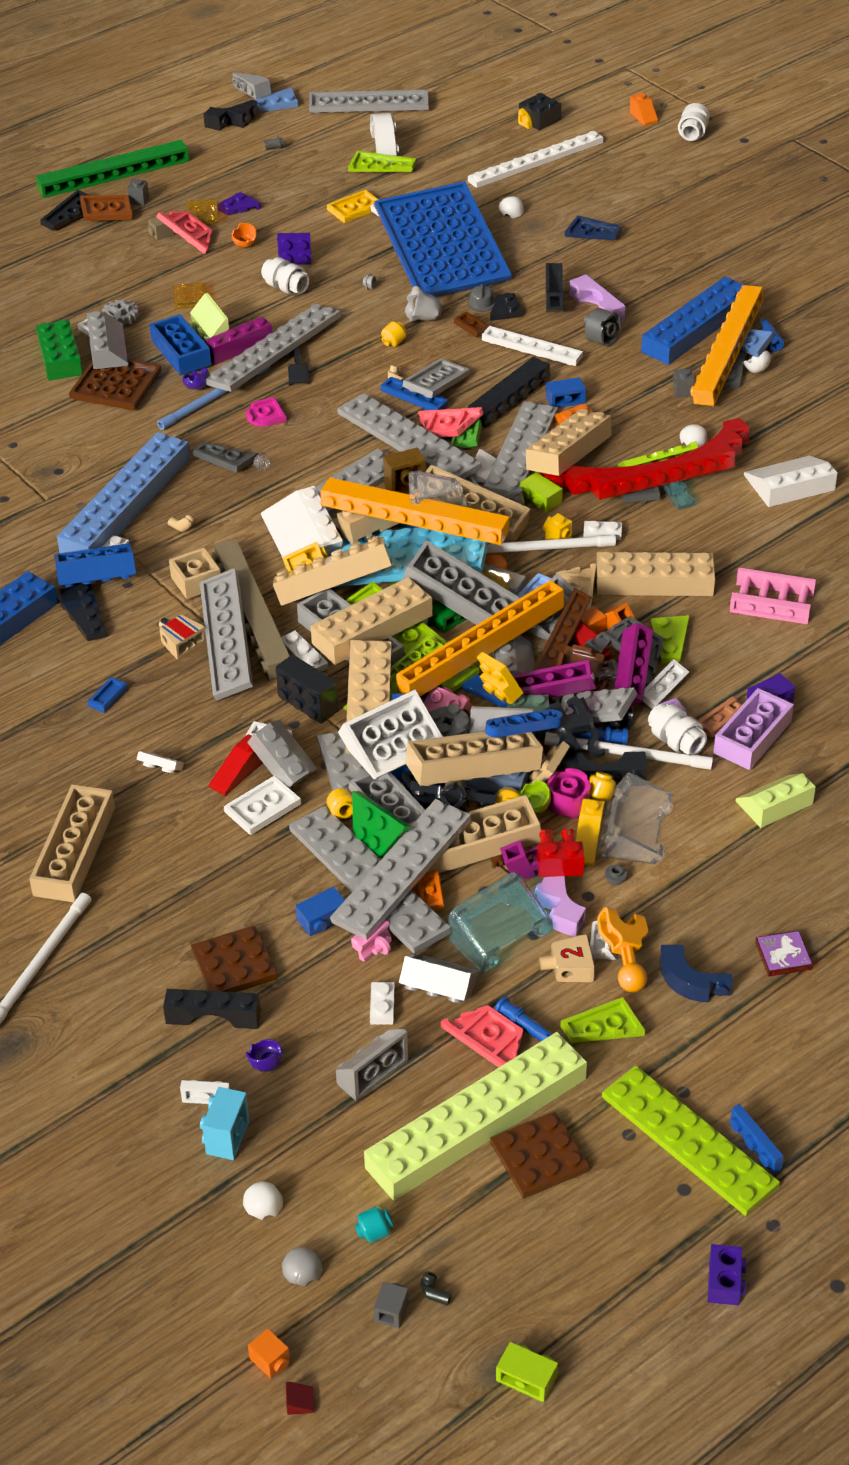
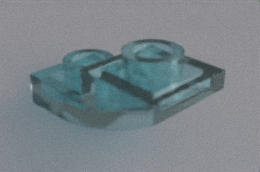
[662,480,695,510]

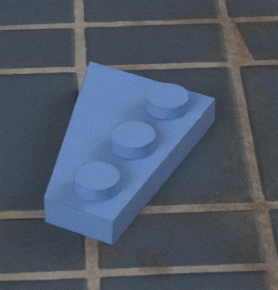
[255,88,298,113]
[741,329,774,357]

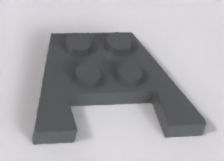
[584,616,663,688]

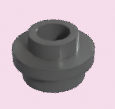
[605,865,627,885]

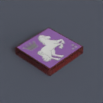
[755,930,813,977]

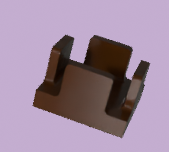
[557,644,605,692]

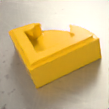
[518,108,532,129]

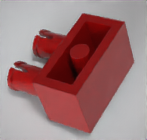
[537,828,585,877]

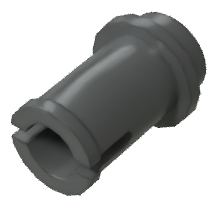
[264,136,284,150]

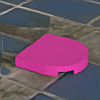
[246,397,287,426]

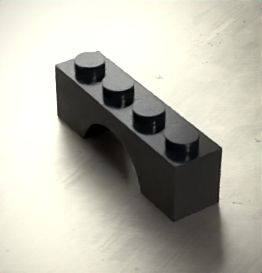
[561,751,647,785]
[163,988,261,1029]

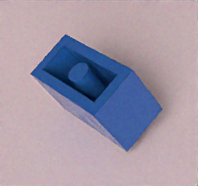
[546,377,586,408]
[295,887,345,937]

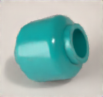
[355,1206,394,1244]

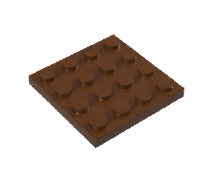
[69,359,162,410]

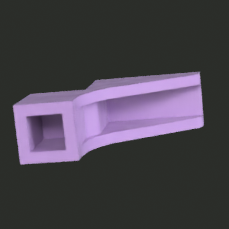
[535,876,586,937]

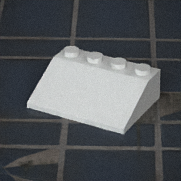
[744,456,837,507]
[261,486,343,557]
[338,690,443,780]

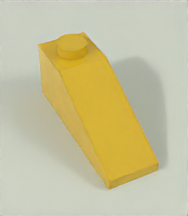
[576,799,604,866]

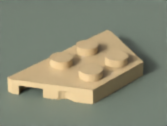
[556,563,596,610]

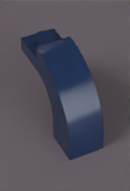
[659,945,733,1003]

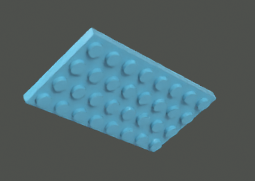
[334,527,489,587]

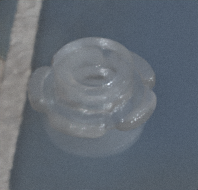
[253,454,270,471]

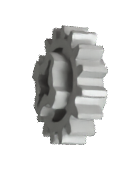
[102,299,139,326]

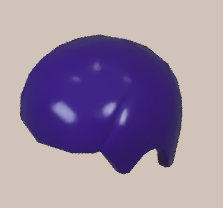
[183,368,209,390]
[246,1039,283,1072]

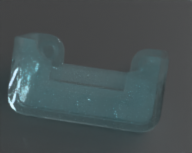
[449,872,553,973]

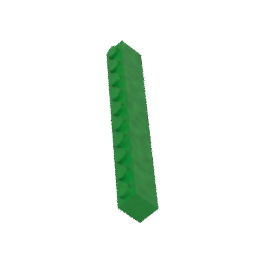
[35,140,189,198]

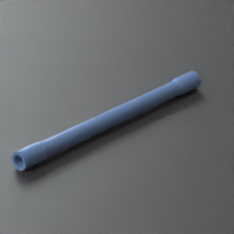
[157,366,270,430]

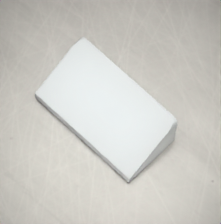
[472,449,496,483]
[590,921,617,960]

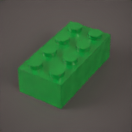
[35,320,82,381]

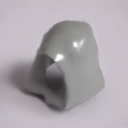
[405,286,442,322]

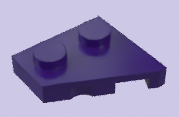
[217,192,261,215]

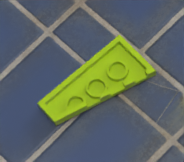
[618,441,698,467]

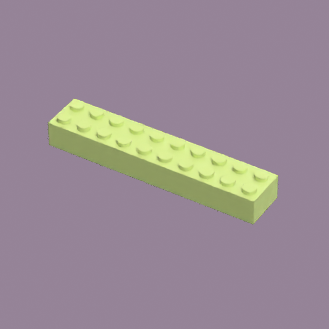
[364,1032,587,1201]

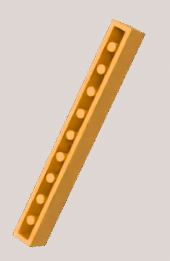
[691,285,763,406]
[321,477,509,545]
[396,580,564,697]

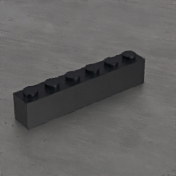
[468,357,550,428]

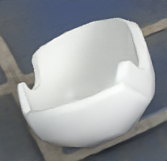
[499,196,524,218]
[743,351,771,373]
[680,424,708,447]
[243,1181,283,1220]

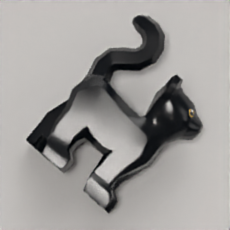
[546,696,606,757]

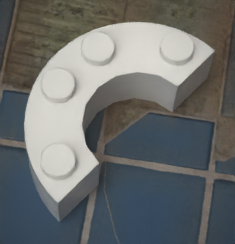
[370,113,399,156]

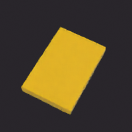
[327,190,379,223]

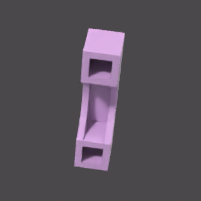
[569,274,626,321]

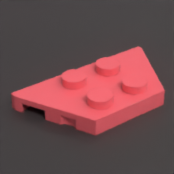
[156,211,212,254]
[418,407,484,437]
[441,1005,523,1068]

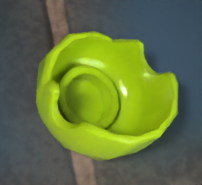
[520,780,551,814]

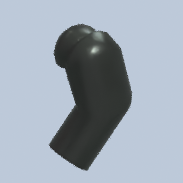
[420,1271,452,1306]

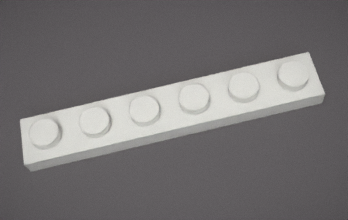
[482,326,583,366]

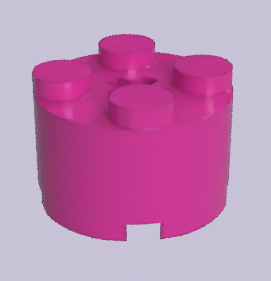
[548,768,591,819]

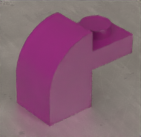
[500,840,538,879]

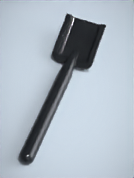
[288,345,310,385]

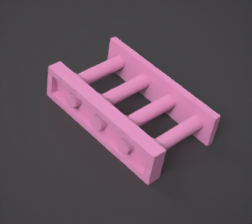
[730,568,816,624]

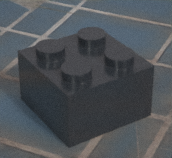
[519,93,561,131]

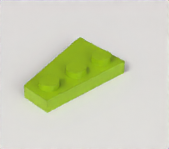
[561,997,645,1043]

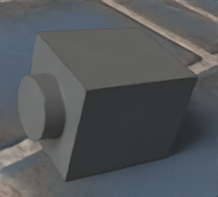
[127,179,149,205]
[673,369,694,398]
[374,1282,409,1328]

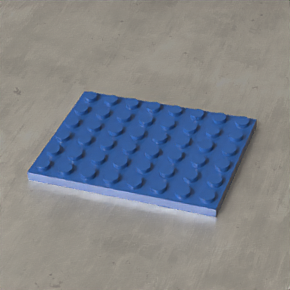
[374,181,512,297]

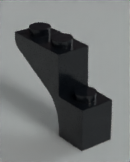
[203,100,259,131]
[545,263,563,312]

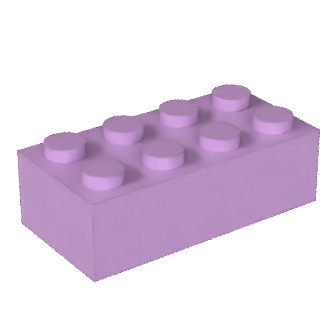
[714,688,794,770]

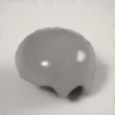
[282,1247,323,1286]

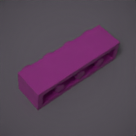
[204,317,272,365]
[614,622,653,707]
[512,660,596,698]

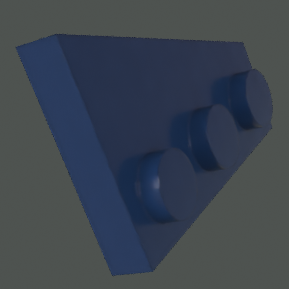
[564,215,622,240]

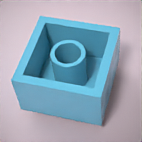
[200,1087,249,1160]

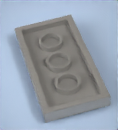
[403,358,470,398]
[560,688,637,723]
[317,732,368,791]

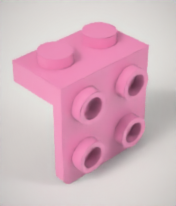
[423,686,473,714]

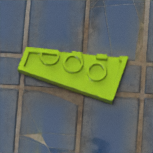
[348,151,416,172]

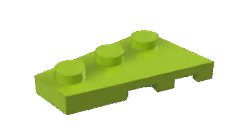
[650,615,689,664]

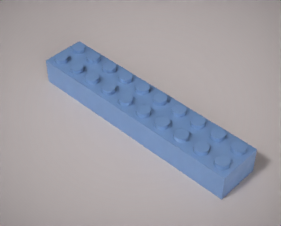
[57,432,190,553]

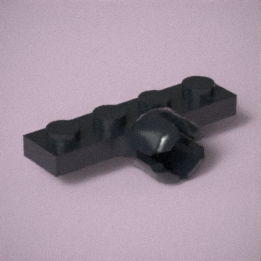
[410,778,497,808]

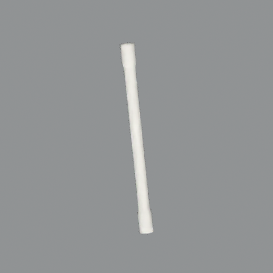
[486,535,616,554]
[544,732,712,770]
[0,893,92,1024]

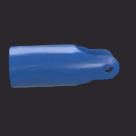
[759,319,784,352]

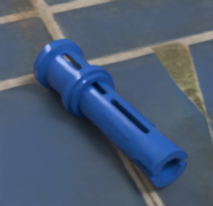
[573,726,628,745]
[494,996,553,1042]

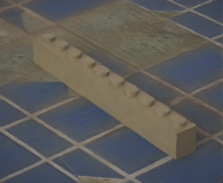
[212,539,289,680]

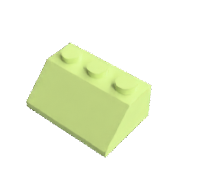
[189,293,229,341]
[736,773,816,828]

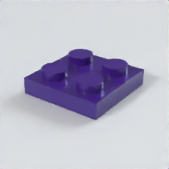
[277,233,312,265]

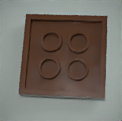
[191,925,277,992]
[490,1111,589,1199]

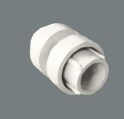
[678,103,710,141]
[261,257,309,295]
[648,703,707,755]

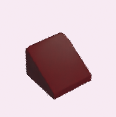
[286,1382,314,1415]

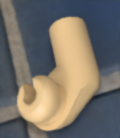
[388,365,405,381]
[168,515,194,532]

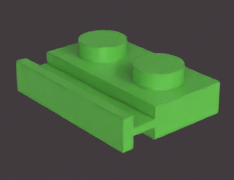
[451,419,482,449]

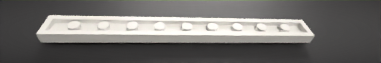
[468,131,603,188]

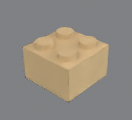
[169,548,220,599]

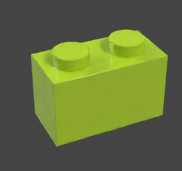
[520,472,562,513]
[496,1342,558,1402]

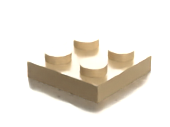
[528,741,570,784]

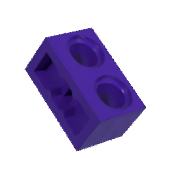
[707,1244,747,1306]

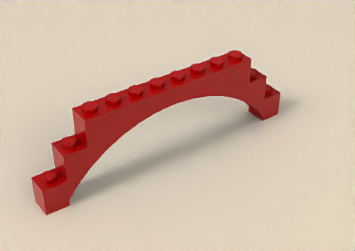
[539,418,749,500]

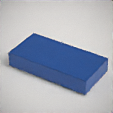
[87,677,128,713]

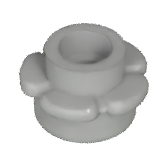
[363,274,377,290]

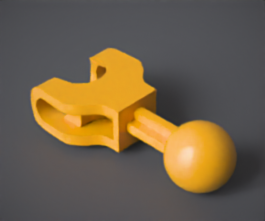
[597,907,648,992]

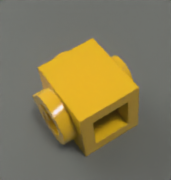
[543,513,572,540]

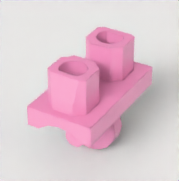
[351,920,392,962]

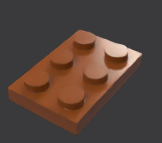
[80,195,132,221]

